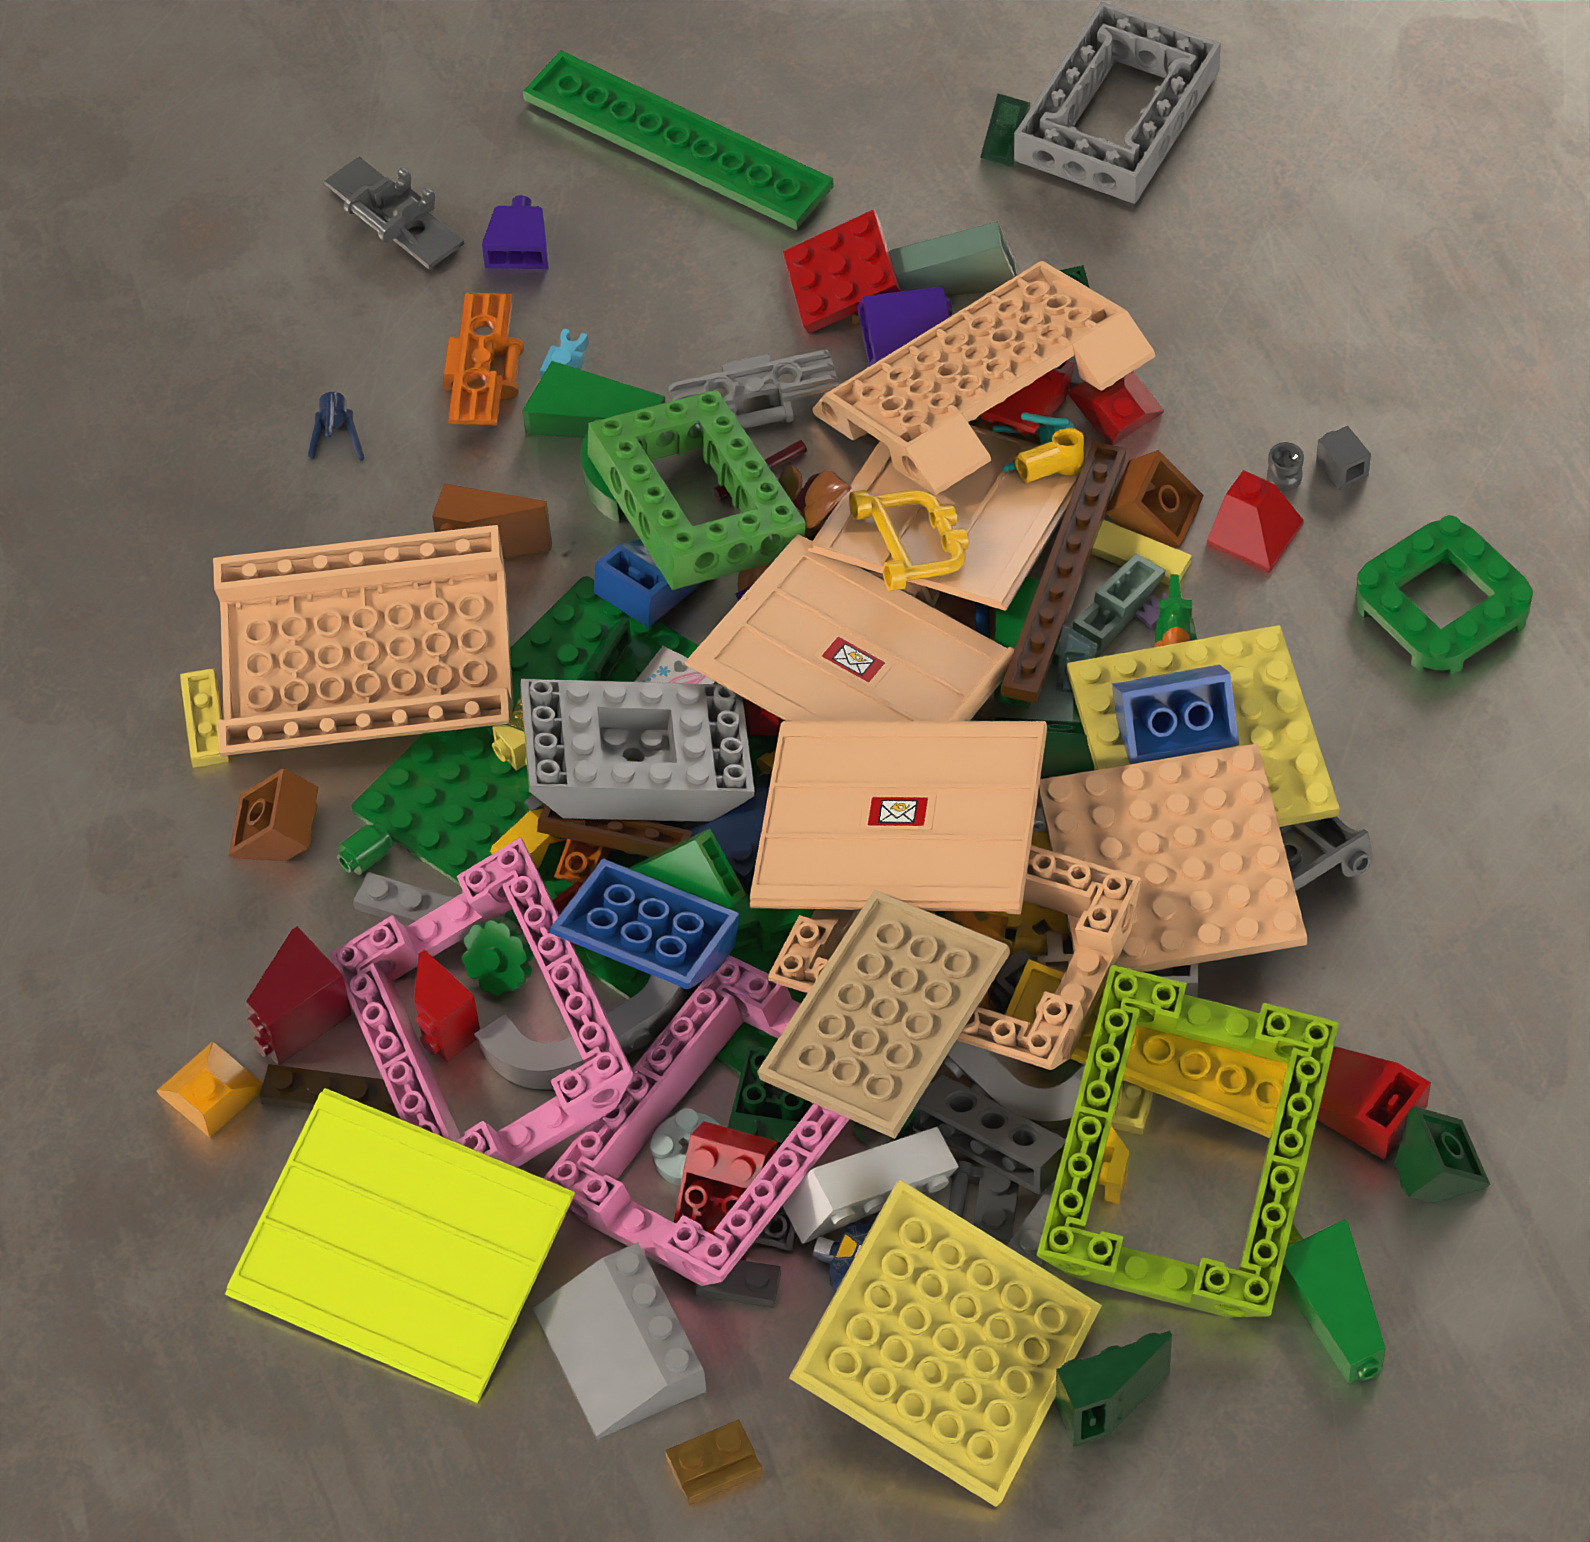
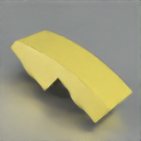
[492,724,527,771]

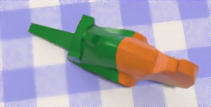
[1155,574,1197,647]

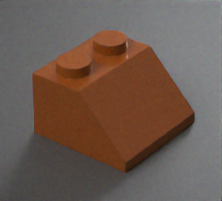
[1106,450,1204,549]
[228,768,319,861]

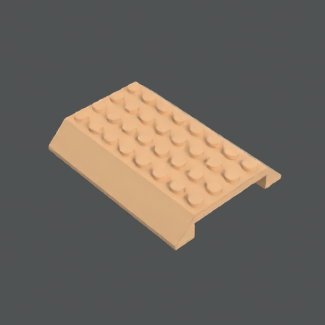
[213,525,514,756]

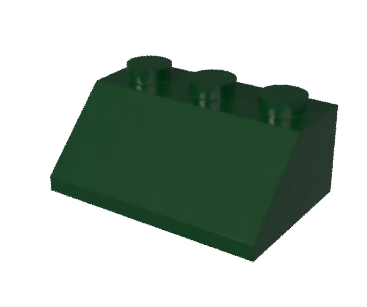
[988,717,1095,779]

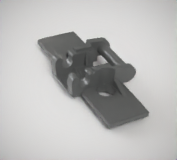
[324,157,464,269]

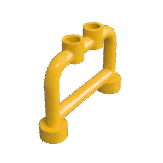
[849,490,969,591]

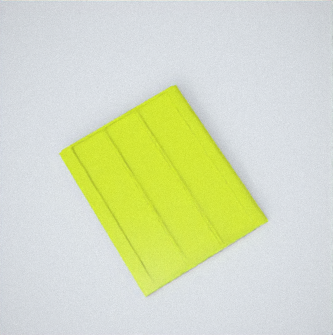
[225,1088,575,1404]

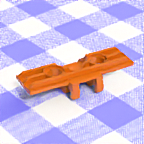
[443,293,524,425]

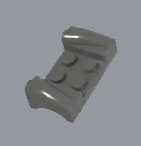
[1279,817,1372,891]

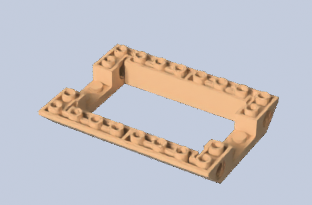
[768,845,1141,1070]

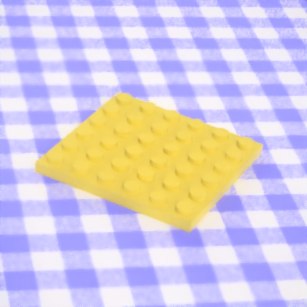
[1066,625,1340,827]
[789,1180,1102,1507]

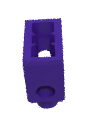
[482,195,549,270]

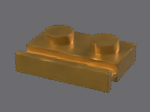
[665,1419,763,1506]

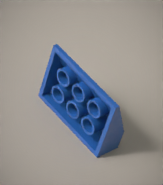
[550,859,739,989]

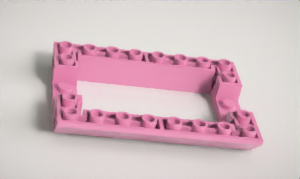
[329,837,634,1168]
[543,955,849,1286]

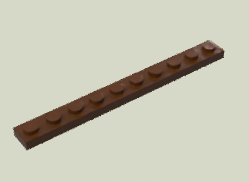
[1001,441,1126,703]

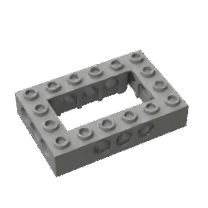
[1014,2,1221,204]

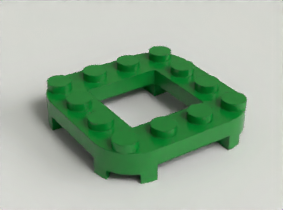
[1356,515,1533,674]

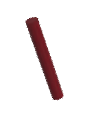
[712,440,807,500]

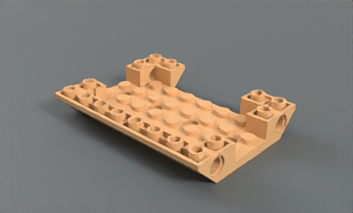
[812,261,1156,496]

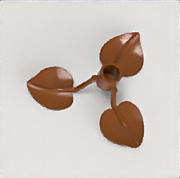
[737,465,852,592]

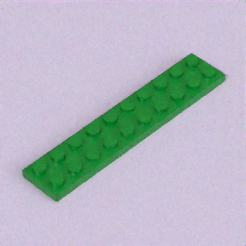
[523,50,834,230]

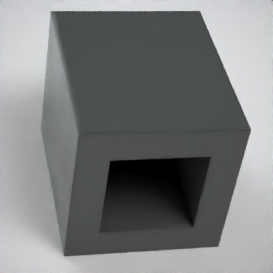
[1316,425,1371,490]

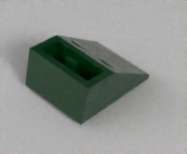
[727,1046,814,1151]
[1056,1331,1172,1447]

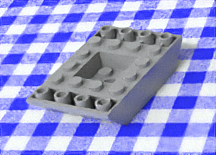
[520,679,755,822]

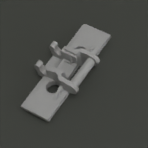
[667,349,840,429]

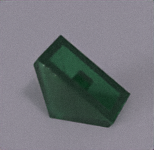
[980,93,1030,167]

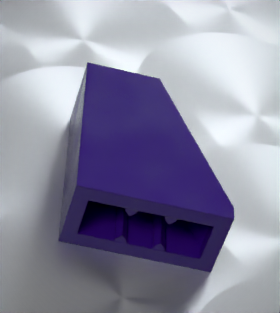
[857,286,952,367]

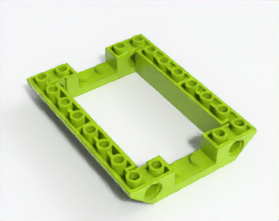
[1037,964,1339,1317]

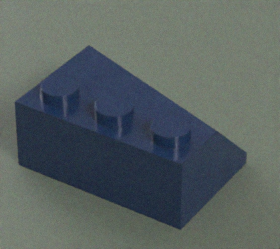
[678,774,772,896]

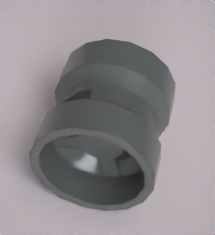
[1267,442,1304,492]

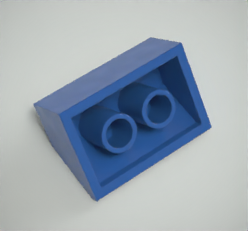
[1112,664,1239,764]

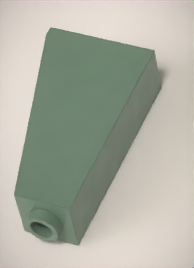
[889,221,1018,295]

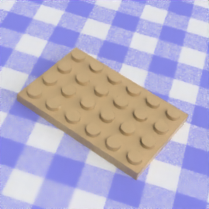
[757,890,1010,1139]

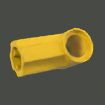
[1015,428,1085,484]

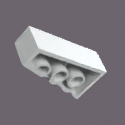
[782,1127,959,1244]

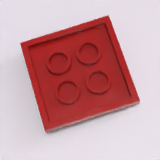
[783,209,901,334]

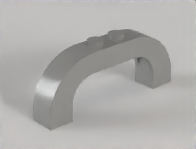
[475,975,690,1090]
[942,1040,1086,1129]

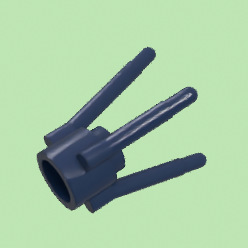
[308,392,365,461]

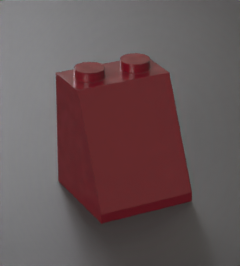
[246,926,352,1065]

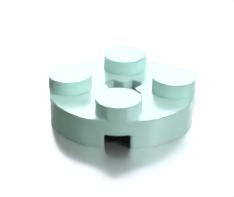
[650,1108,721,1186]

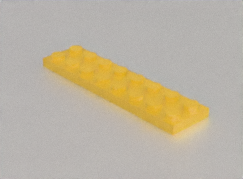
[1005,959,1287,1138]

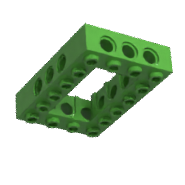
[587,390,806,590]

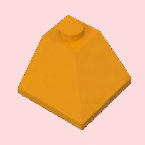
[157,1042,263,1138]

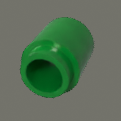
[337,822,394,875]

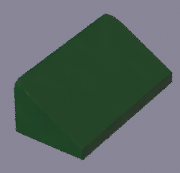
[577,617,632,681]

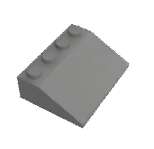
[533,1242,707,1440]

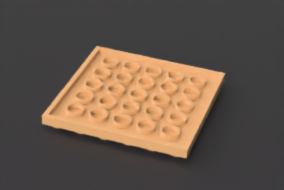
[1038,743,1307,972]

